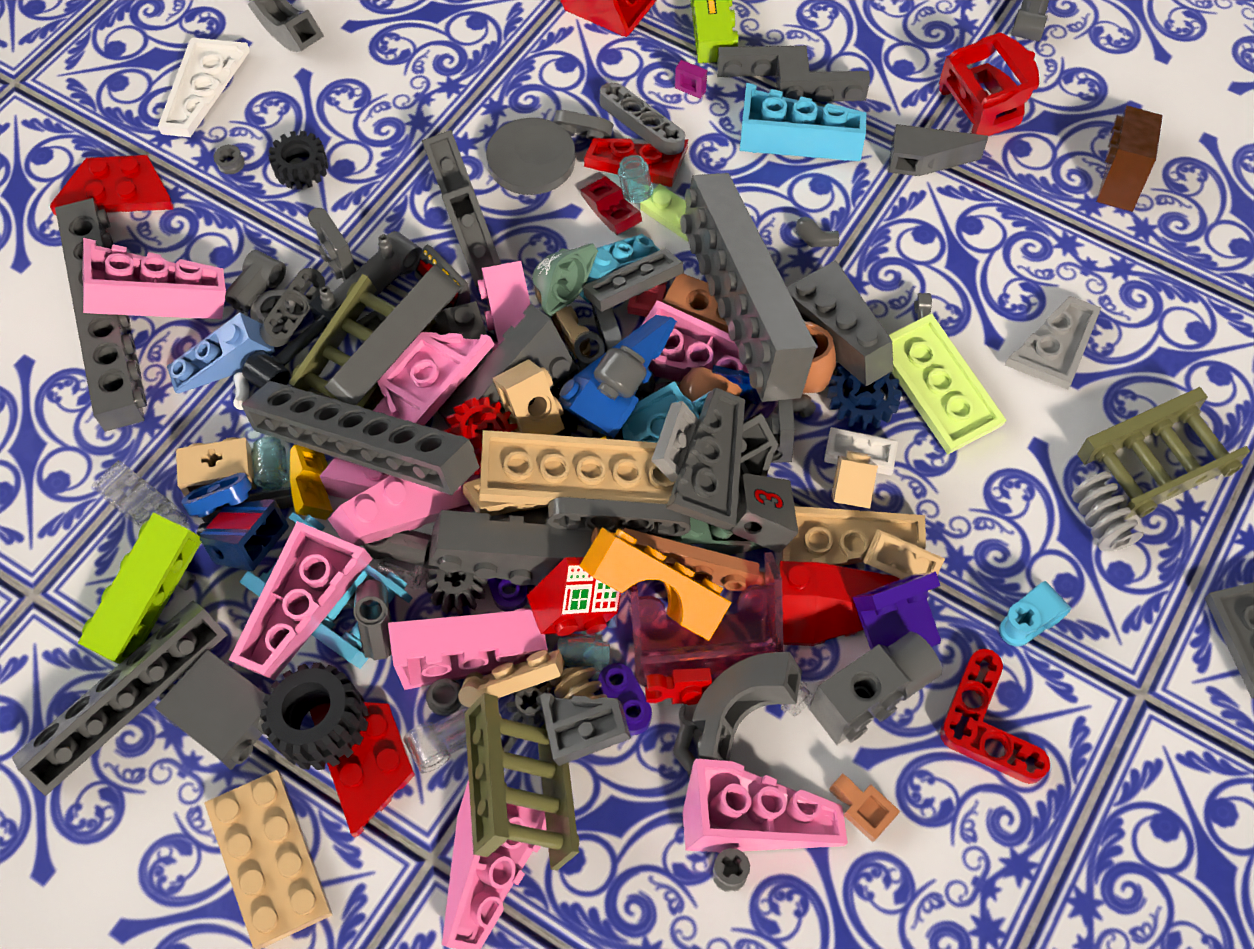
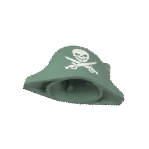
[532,243,598,316]

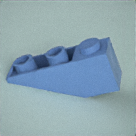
[167,313,275,394]

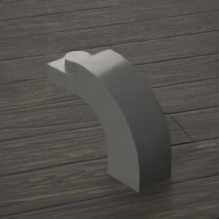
[248,0,324,52]
[692,652,802,761]

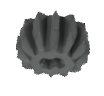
[426,567,488,616]

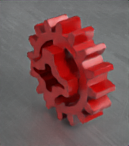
[443,397,517,475]

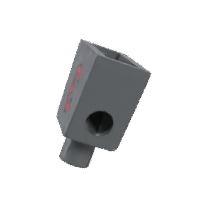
[730,473,799,553]

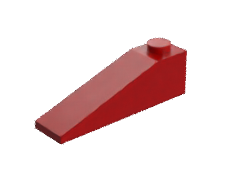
[776,561,900,646]

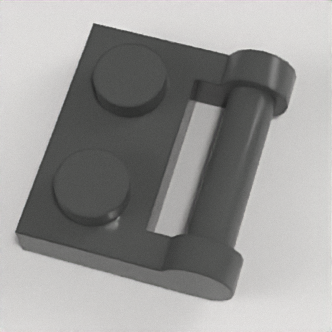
[308,208,356,281]

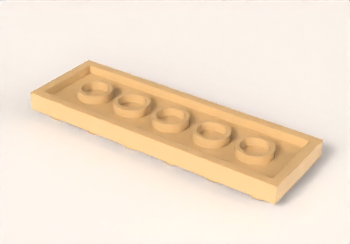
[479,430,676,505]

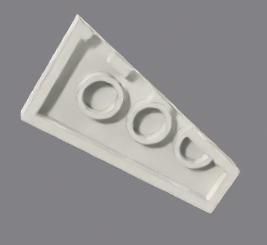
[158,37,250,137]

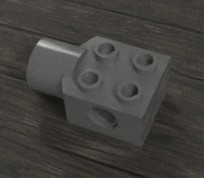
[809,632,942,745]

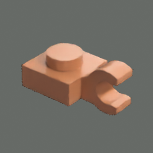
[828,773,900,842]

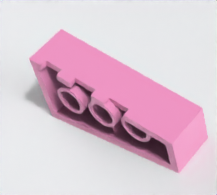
[82,238,226,319]
[229,521,372,680]
[388,608,548,690]

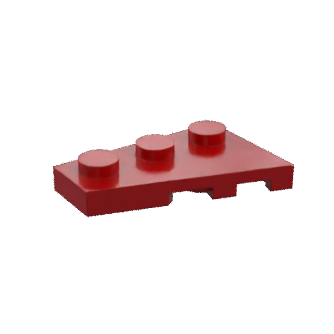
[584,138,689,187]

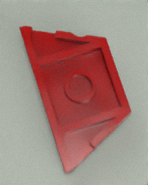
[50,155,174,215]
[310,702,415,838]

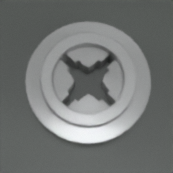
[250,289,301,334]

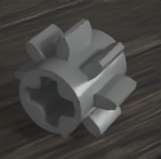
[506,685,548,726]

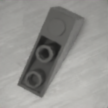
[888,124,988,176]

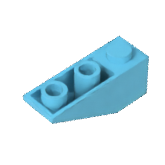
[579,234,660,303]

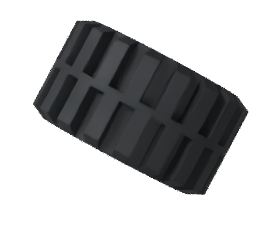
[260,663,369,770]

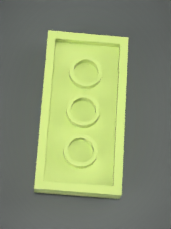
[889,313,1007,455]

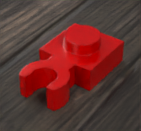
[645,668,712,705]

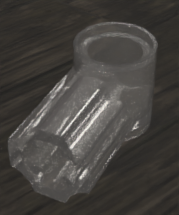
[403,707,470,773]

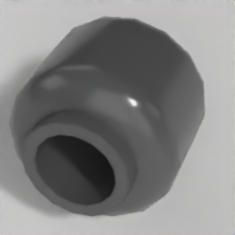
[594,345,647,400]

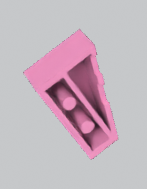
[477,261,531,352]

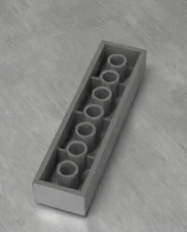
[680,173,817,402]

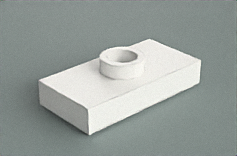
[824,427,898,476]

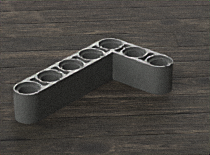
[324,264,461,406]

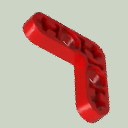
[940,649,1050,784]

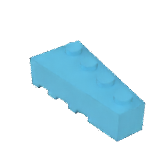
[740,83,867,161]

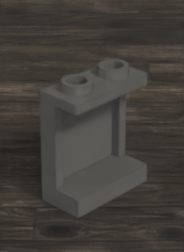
[155,649,267,770]

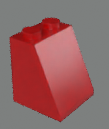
[560,0,657,37]

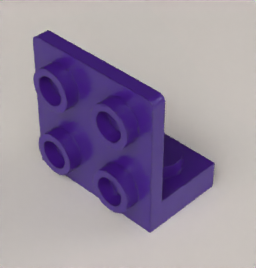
[853,572,941,650]

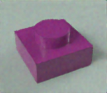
[675,60,708,99]

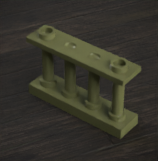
[289,274,435,411]
[1077,387,1250,520]
[465,693,580,871]

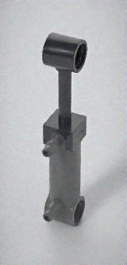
[242,231,423,389]

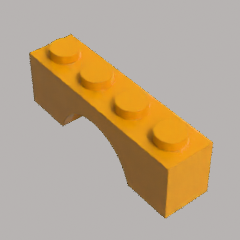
[579,527,732,641]

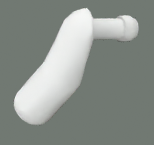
[233,372,250,410]

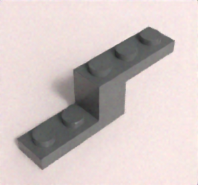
[717,45,870,102]
[422,130,501,288]

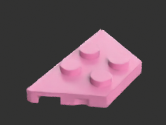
[377,332,495,426]

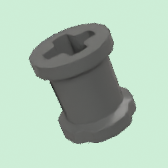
[713,848,750,892]

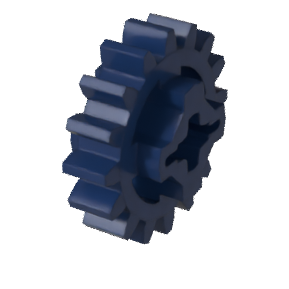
[827,366,902,430]

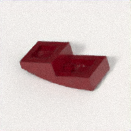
[580,176,642,235]

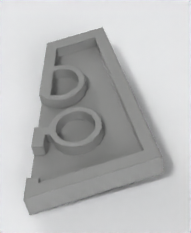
[1005,296,1101,390]

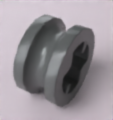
[213,144,245,174]

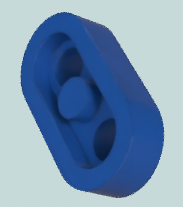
[181,473,252,518]

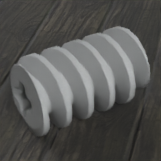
[1071,471,1144,551]

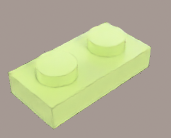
[640,184,689,242]

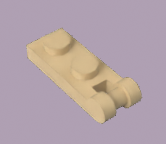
[534,285,591,359]
[458,650,565,707]

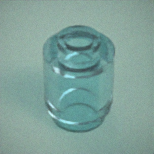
[618,155,653,203]
[250,437,289,491]
[557,634,610,672]

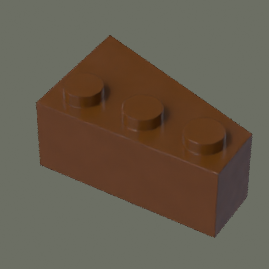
[1096,105,1163,212]

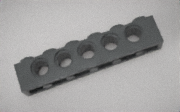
[12,601,228,796]

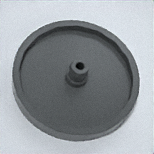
[486,118,576,195]

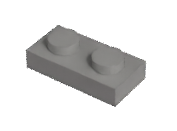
[651,401,698,482]

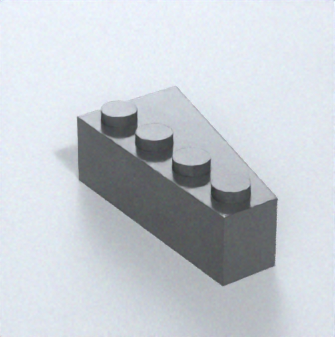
[787,260,893,386]

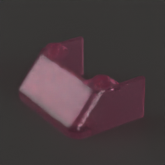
[628,552,783,687]

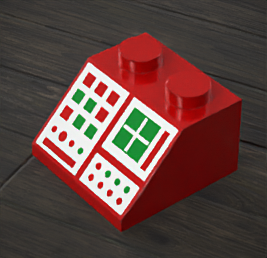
[527,557,621,636]

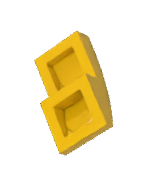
[290,444,333,520]

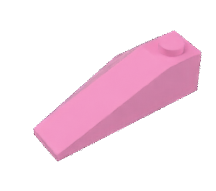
[682,759,848,852]
[442,780,547,949]

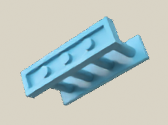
[239,512,413,669]

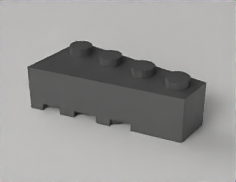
[438,304,577,433]
[428,510,592,586]

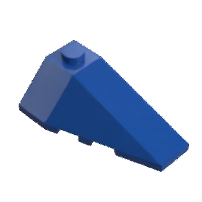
[558,315,677,438]

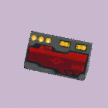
[415,244,471,309]

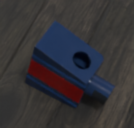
[197,499,290,571]

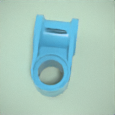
[999,581,1072,647]

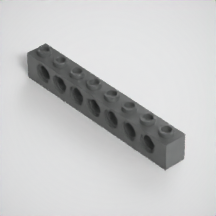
[55,198,147,432]
[241,381,479,495]

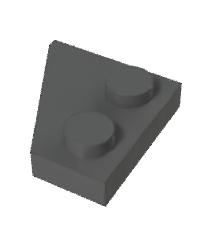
[540,693,631,766]

